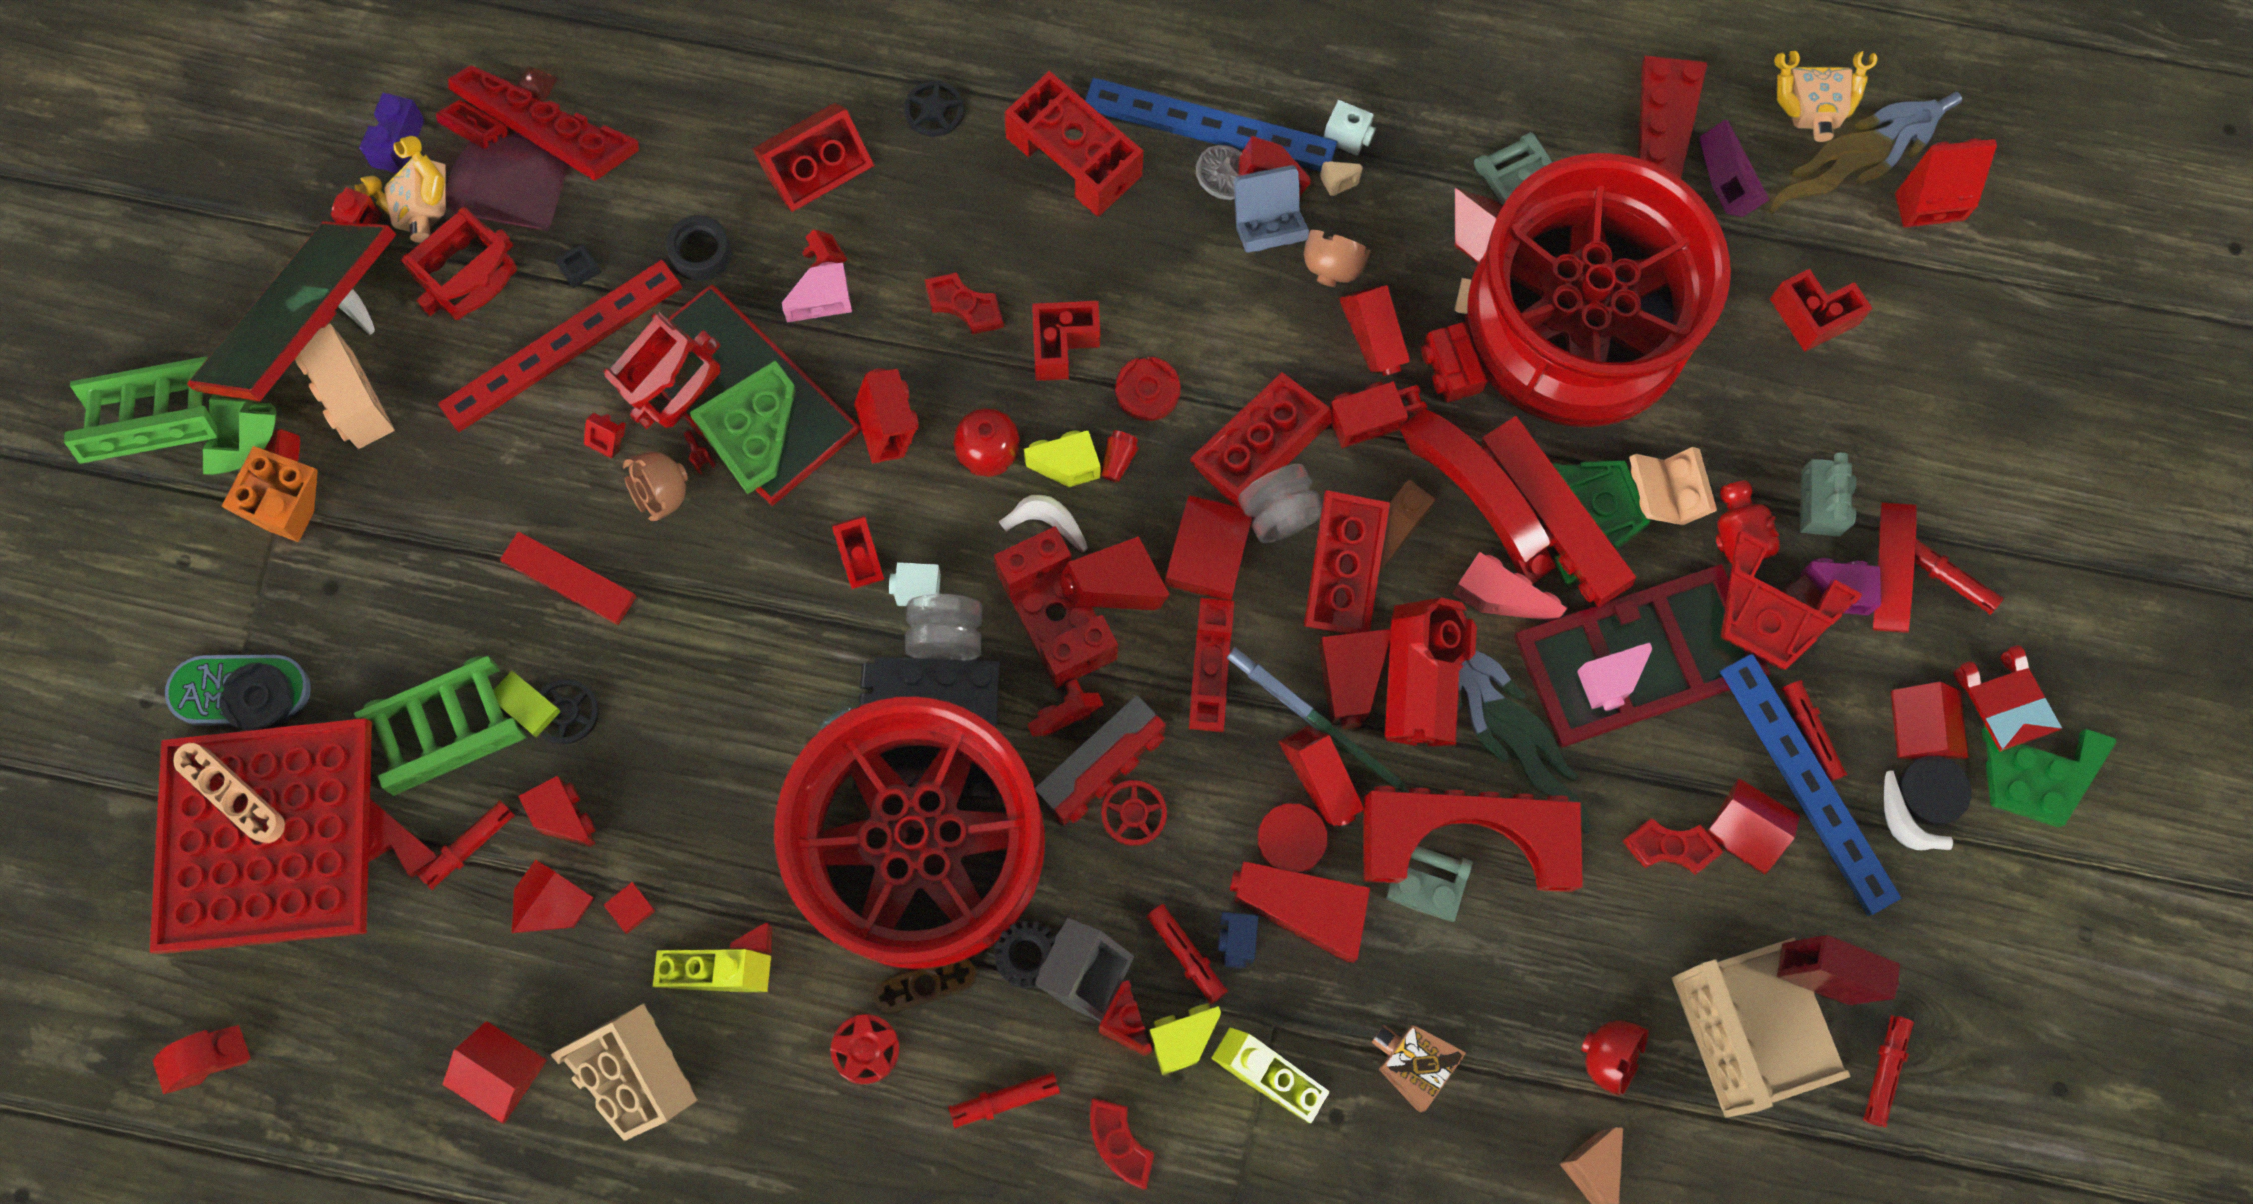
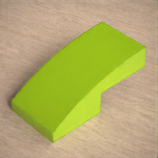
[493,671,561,737]

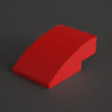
[1165,495,1254,601]

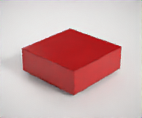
[603,882,656,934]

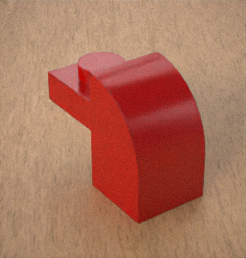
[152,1025,251,1094]

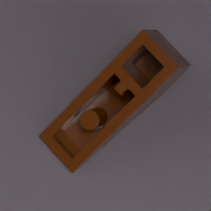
[1379,479,1436,574]

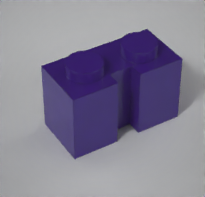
[359,92,425,173]

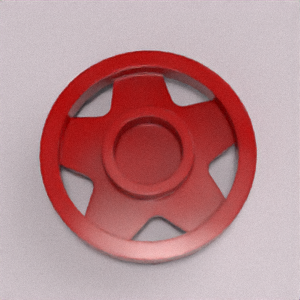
[830,1014,900,1084]

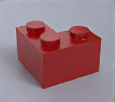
[1770,269,1873,352]
[1032,301,1100,381]

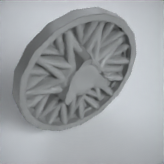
[1196,145,1242,200]

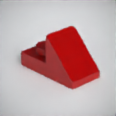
[831,515,884,589]

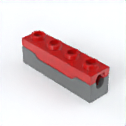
[1035,695,1166,826]

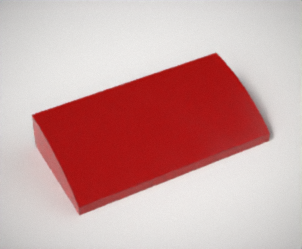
[1190,372,1332,508]

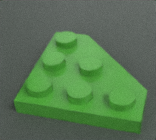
[690,360,795,494]

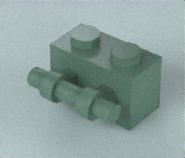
[1800,453,1856,537]

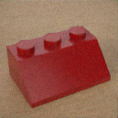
[752,103,874,212]

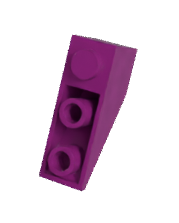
[1699,119,1769,217]

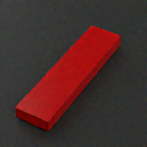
[499,531,637,626]

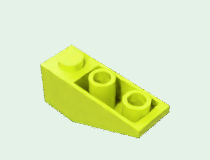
[653,949,771,992]
[1211,1027,1329,1123]

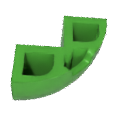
[203,394,276,475]

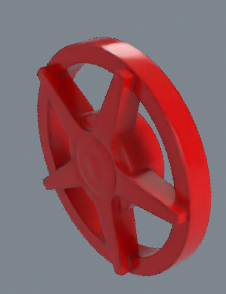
[1101,780,1167,846]

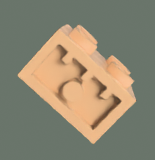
[1629,447,1717,525]

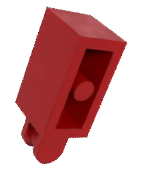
[1330,381,1427,448]

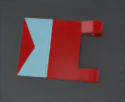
[1953,645,2062,752]

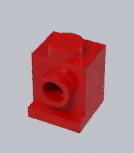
[330,187,382,224]

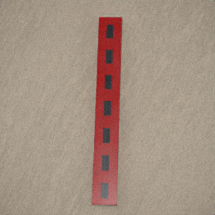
[438,260,682,433]

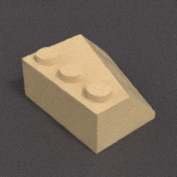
[550,1003,697,1141]

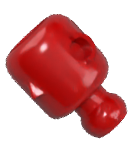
[1716,480,1780,564]

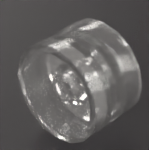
[1238,464,1323,543]
[905,594,983,660]

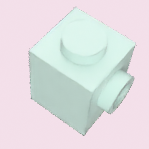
[1324,100,1375,156]
[889,562,941,608]

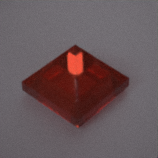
[516,65,557,102]

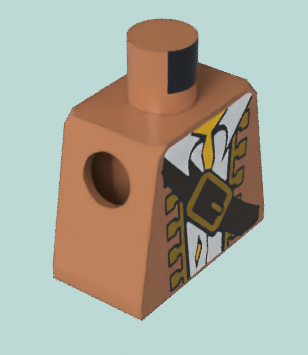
[1372,1025,1466,1113]

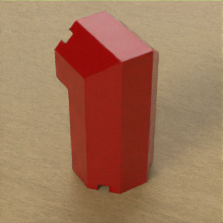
[1385,597,1477,747]

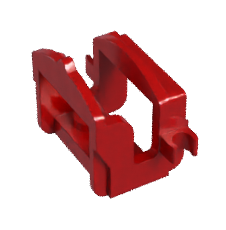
[401,207,517,320]
[603,312,721,429]

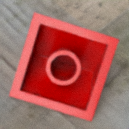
[1891,682,1968,759]
[1706,778,1800,874]
[443,1021,547,1124]

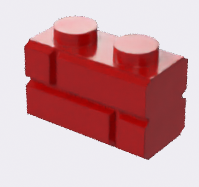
[1421,322,1488,403]

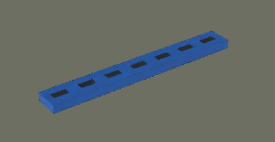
[1085,77,1337,172]
[1720,654,1902,916]

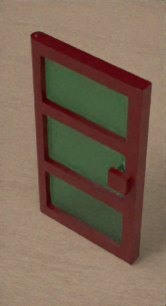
[1514,564,1770,748]

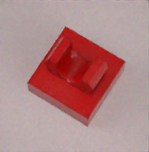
[802,229,847,268]
[583,413,626,459]

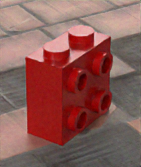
[854,368,919,463]

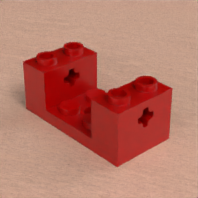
[1004,71,1144,217]
[994,526,1118,689]

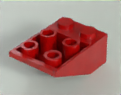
[1895,138,1997,227]

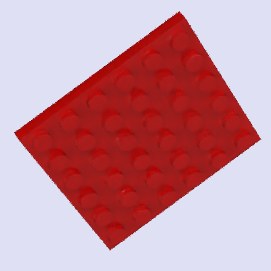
[150,718,372,954]

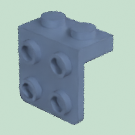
[1234,165,1309,253]

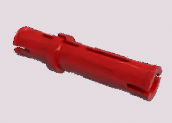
[1915,538,2004,615]
[1781,680,1848,782]
[416,800,515,891]
[1146,904,1229,1005]
[1863,1015,1914,1128]
[948,1071,1060,1129]

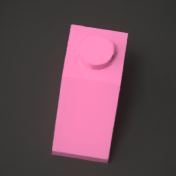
[782,262,852,322]
[1577,643,1652,711]

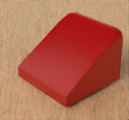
[264,429,301,462]
[730,923,772,955]

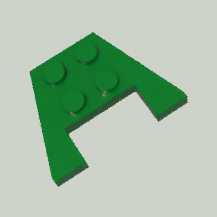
[1552,460,1651,588]
[1981,724,2117,828]

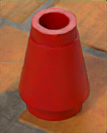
[1101,430,1139,483]

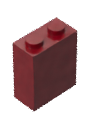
[1776,935,1900,1005]

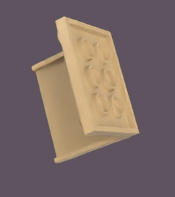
[1671,938,1850,1118]

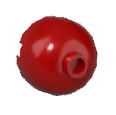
[953,408,1020,477]
[1582,1020,1649,1097]

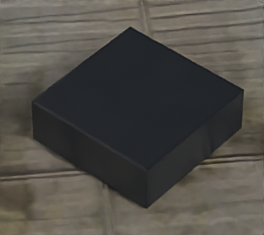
[554,243,602,289]

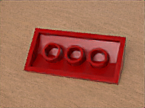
[1303,490,1390,634]

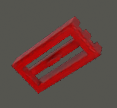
[436,99,508,149]

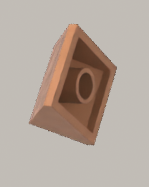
[1560,1127,1623,1204]

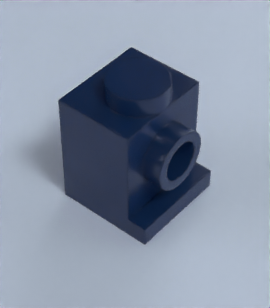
[1218,912,1258,969]

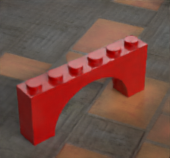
[1363,786,1583,892]

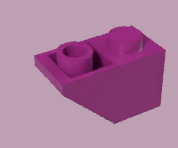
[1801,558,1881,615]

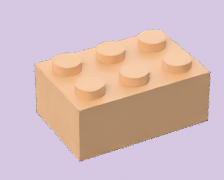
[295,323,395,449]

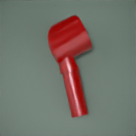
[684,431,715,474]

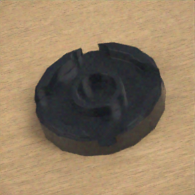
[219,663,295,731]
[1898,756,1972,825]

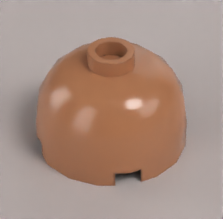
[1304,230,1371,288]
[623,452,688,521]

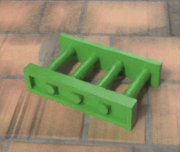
[64,356,221,464]
[354,656,526,796]

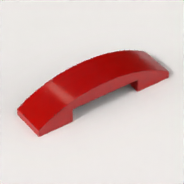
[1872,502,1917,633]
[1189,598,1235,732]

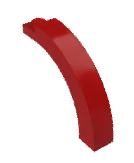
[1399,409,1556,585]

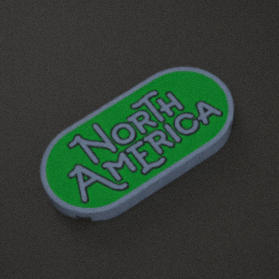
[165,655,311,726]

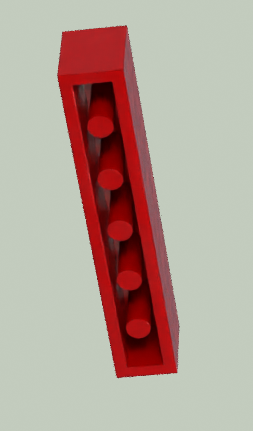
[1481,416,1636,608]

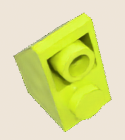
[1024,430,1101,487]
[1149,1003,1221,1075]

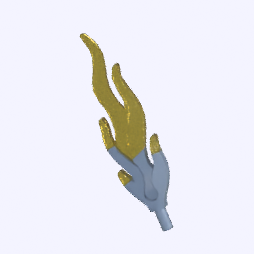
[1769,92,1962,214]

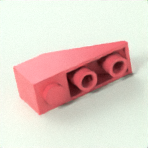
[1452,552,1567,621]

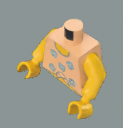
[1774,51,1877,142]
[354,136,446,243]

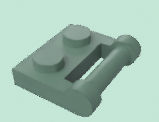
[1474,132,1553,205]
[1385,846,1473,922]

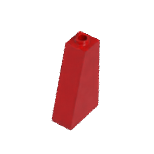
[1230,861,1370,963]

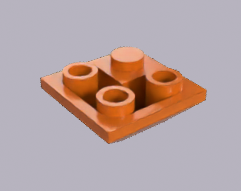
[222,446,318,542]

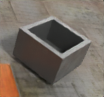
[1034,918,1134,1021]

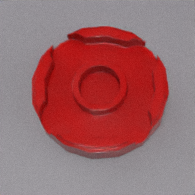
[1115,357,1180,421]
[1257,803,1327,873]

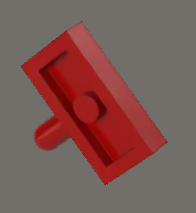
[1027,679,1104,737]

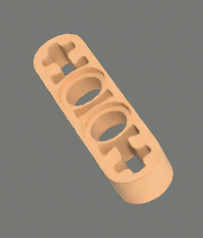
[173,743,285,843]

